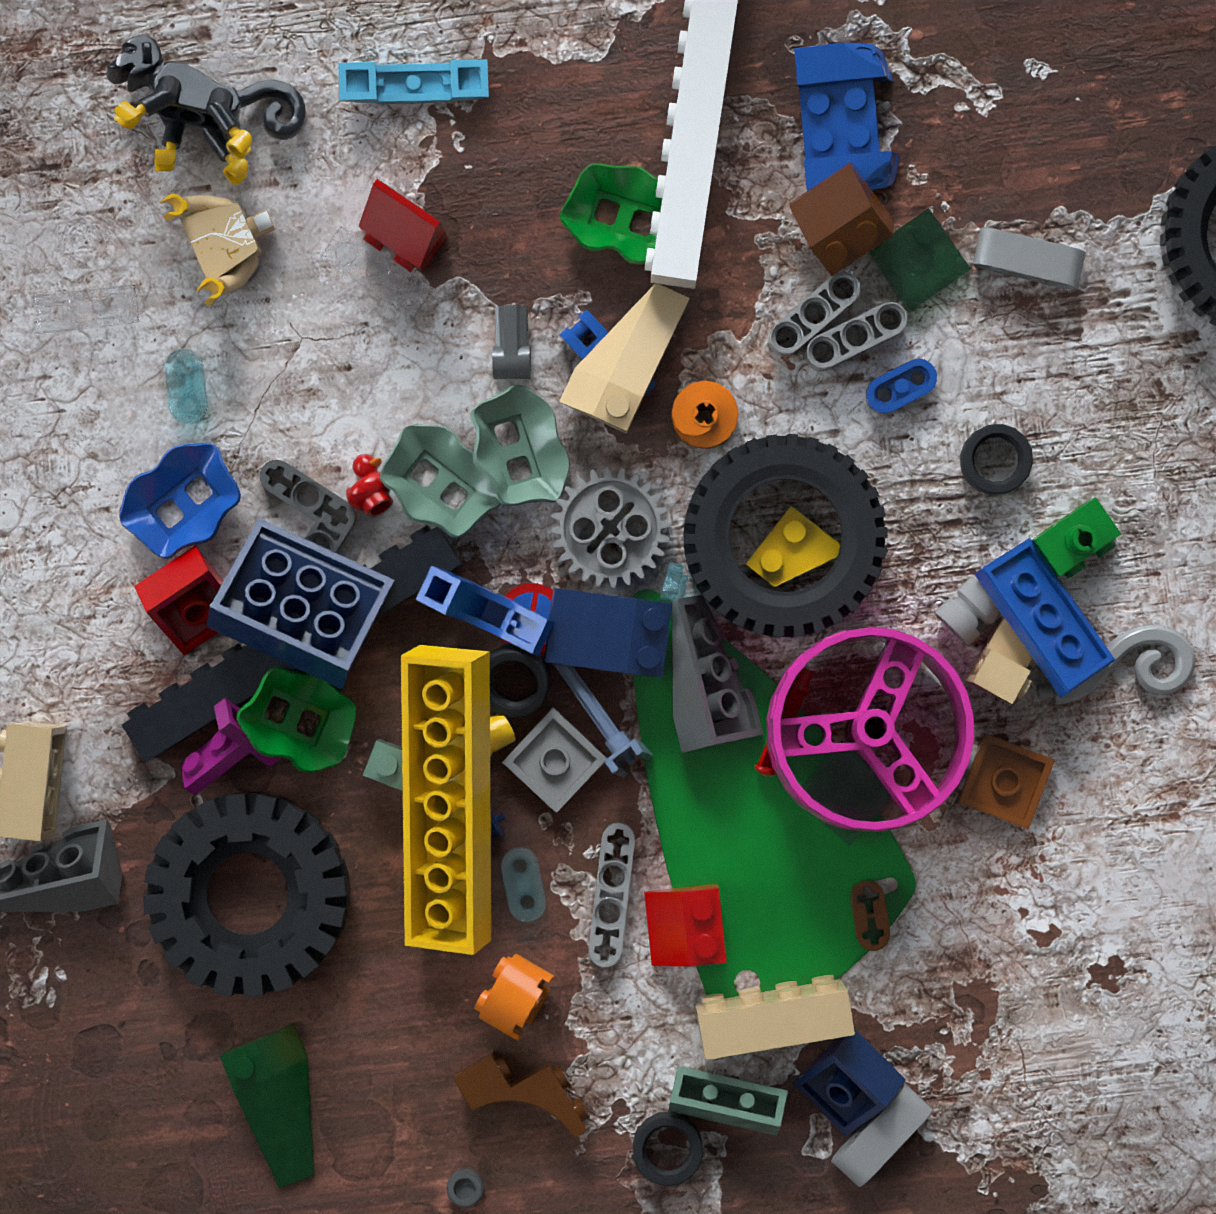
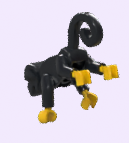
[107,35,306,185]

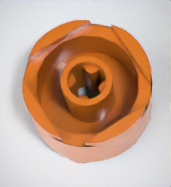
[474,953,555,1041]

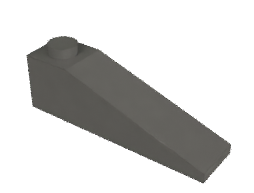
[672,595,763,753]
[0,819,122,912]

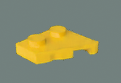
[745,506,841,587]

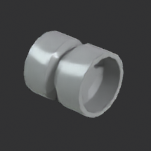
[934,576,1002,646]

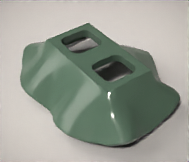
[470,385,570,506]
[380,424,502,538]

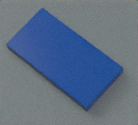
[974,538,1115,698]

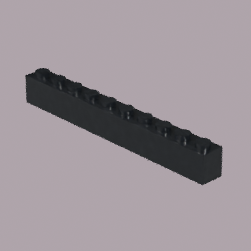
[121,525,463,763]

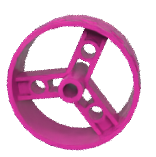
[766,627,974,832]

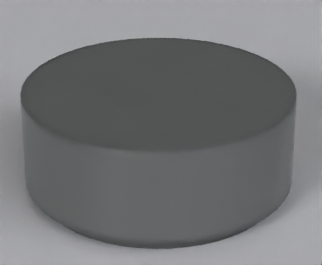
[446,1168,484,1207]

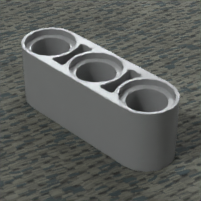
[972,227,1086,290]
[768,271,860,357]
[805,302,908,371]
[831,1083,932,1187]

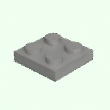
[502,707,607,813]

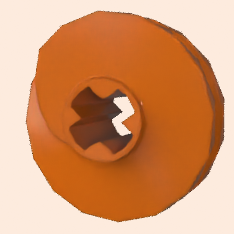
[672,380,739,449]

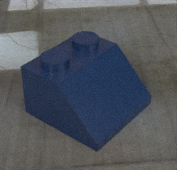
[793,1028,906,1136]

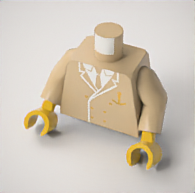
[160,194,276,306]

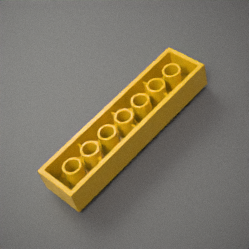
[401,645,491,955]

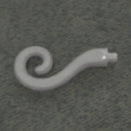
[1036,624,1195,705]

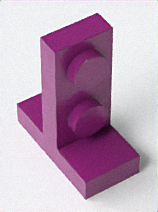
[180,698,281,796]

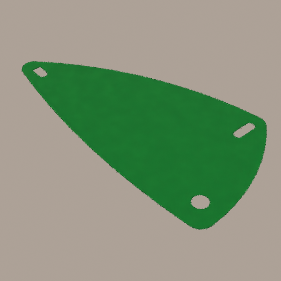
[631,589,916,998]

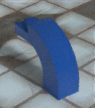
[416,566,554,656]

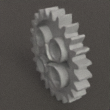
[550,467,671,588]

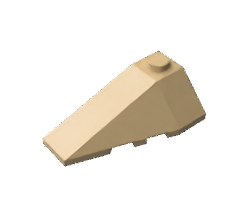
[559,283,690,434]

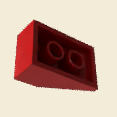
[359,179,448,273]

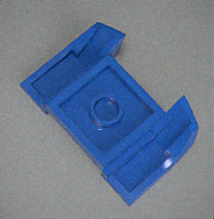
[794,43,900,191]

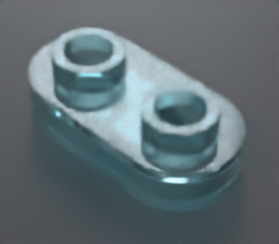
[165,349,208,424]
[501,847,546,922]

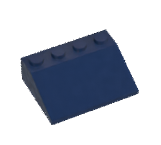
[207,518,394,689]

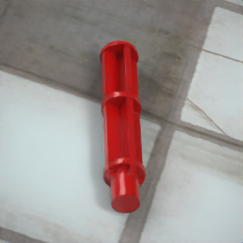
[754,667,814,777]

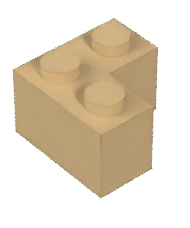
[965,616,1036,704]

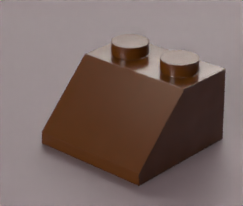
[789,162,894,276]

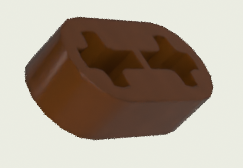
[850,879,890,951]

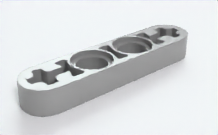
[589,822,635,967]

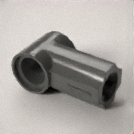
[492,305,531,379]

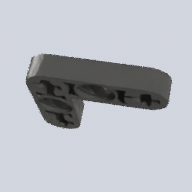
[260,460,357,553]

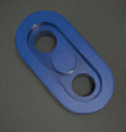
[866,358,937,414]

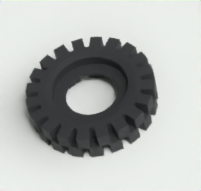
[143,792,350,998]

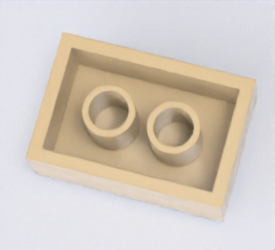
[0,721,67,841]

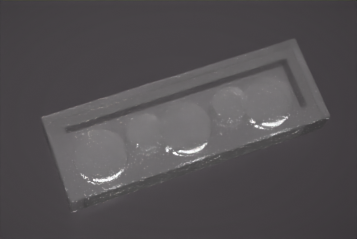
[320,226,434,320]

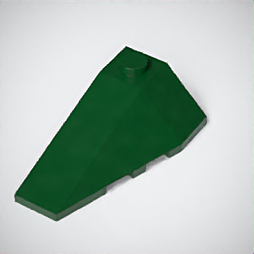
[220,1023,314,1189]

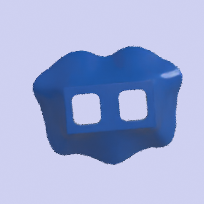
[119,442,241,559]

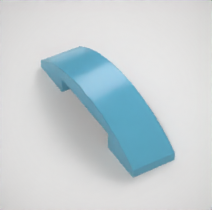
[338,59,489,104]

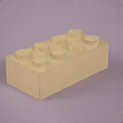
[695,975,855,1060]

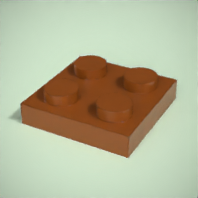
[957,733,1055,829]

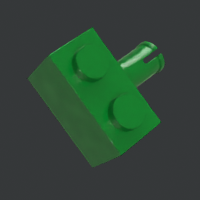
[1031,497,1121,579]

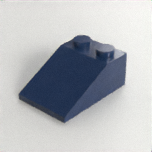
[543,588,672,678]

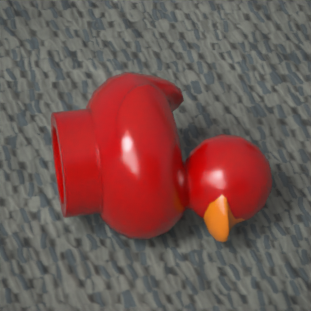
[346,454,393,518]

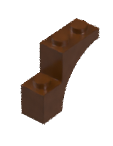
[453,1051,590,1138]

